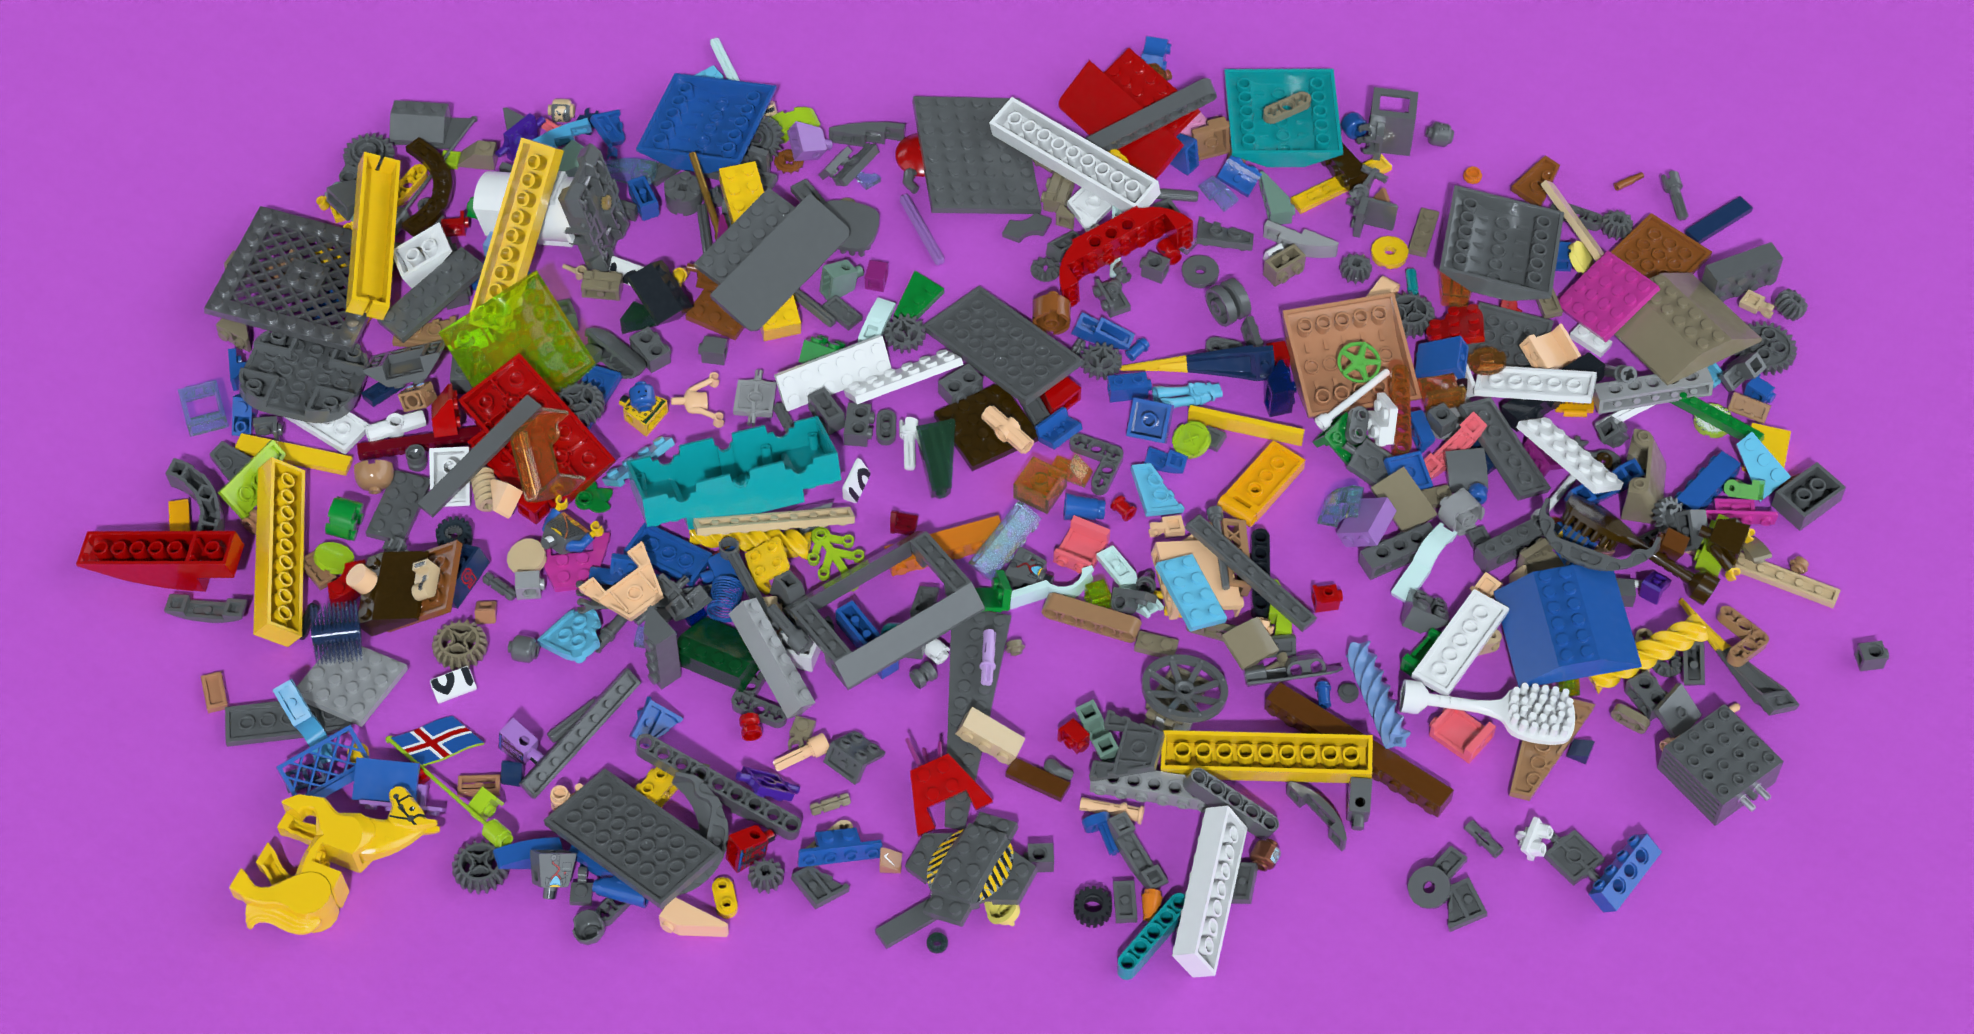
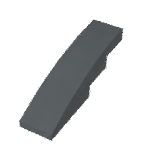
[829,122,905,147]

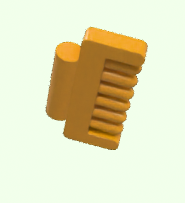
[1555,399,1594,417]

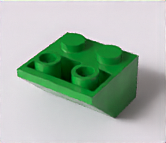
[798,335,847,363]

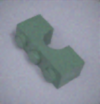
[1075,699,1119,763]

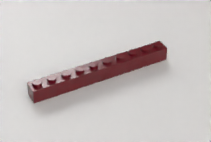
[357,426,480,460]

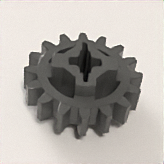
[884,313,926,354]
[1081,342,1122,380]
[1652,496,1686,533]

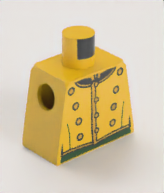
[619,395,668,437]

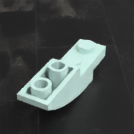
[858,297,896,343]

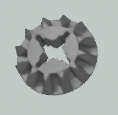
[1030,256,1060,282]
[1652,651,1683,677]

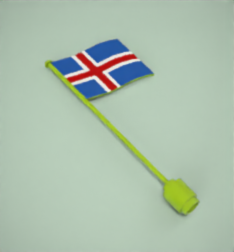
[385,716,513,848]

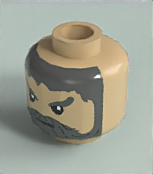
[548,98,575,123]

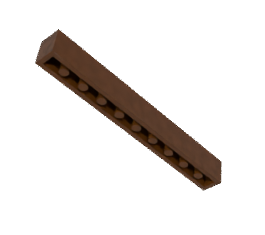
[1264,682,1454,818]

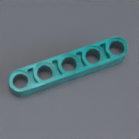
[1117,893,1185,980]

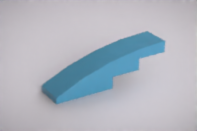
[533,118,592,148]

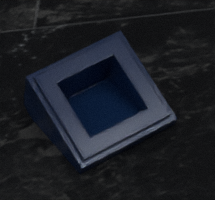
[1566,739,1595,764]
[501,760,525,787]

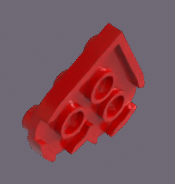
[1426,304,1485,344]

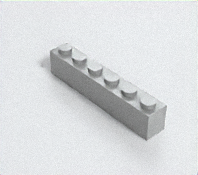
[729,598,815,719]

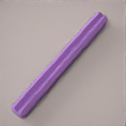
[900,194,945,265]

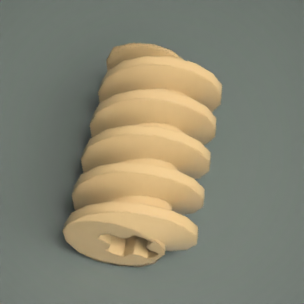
[471,467,496,512]

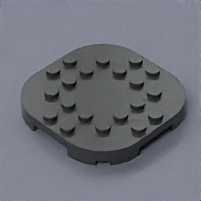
[239,330,368,423]

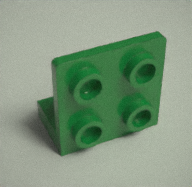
[1313,412,1371,465]
[975,570,1012,613]

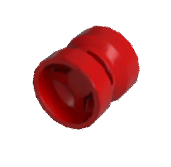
[739,713,762,741]

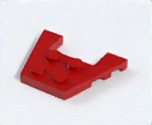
[910,754,993,837]

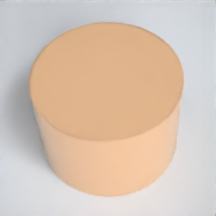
[346,564,378,594]

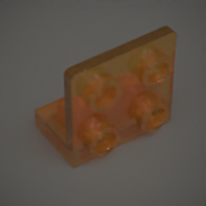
[1417,373,1466,412]

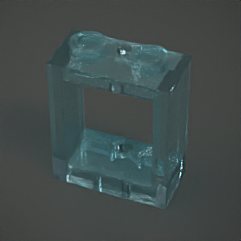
[178,380,229,437]

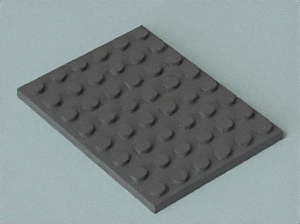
[912,96,1042,214]

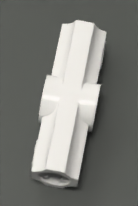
[364,410,426,442]

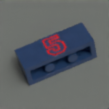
[452,544,490,609]

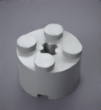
[1438,488,1485,536]

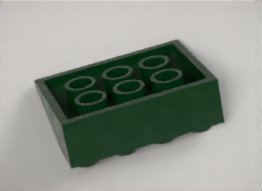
[677,617,759,692]

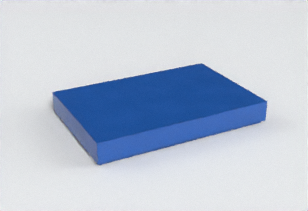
[352,757,420,802]

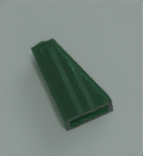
[915,419,955,499]

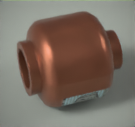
[1250,838,1281,872]

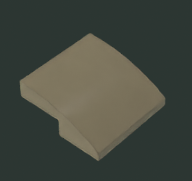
[1221,617,1279,670]

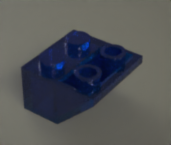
[1264,359,1297,417]

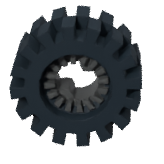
[435,516,473,547]

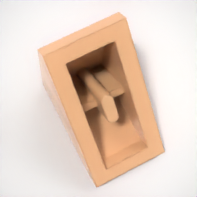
[490,479,523,519]

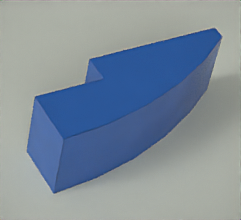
[1071,312,1135,350]
[493,837,564,869]

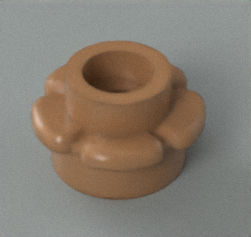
[1789,556,1809,574]

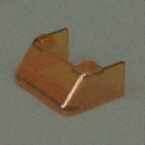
[511,407,586,503]

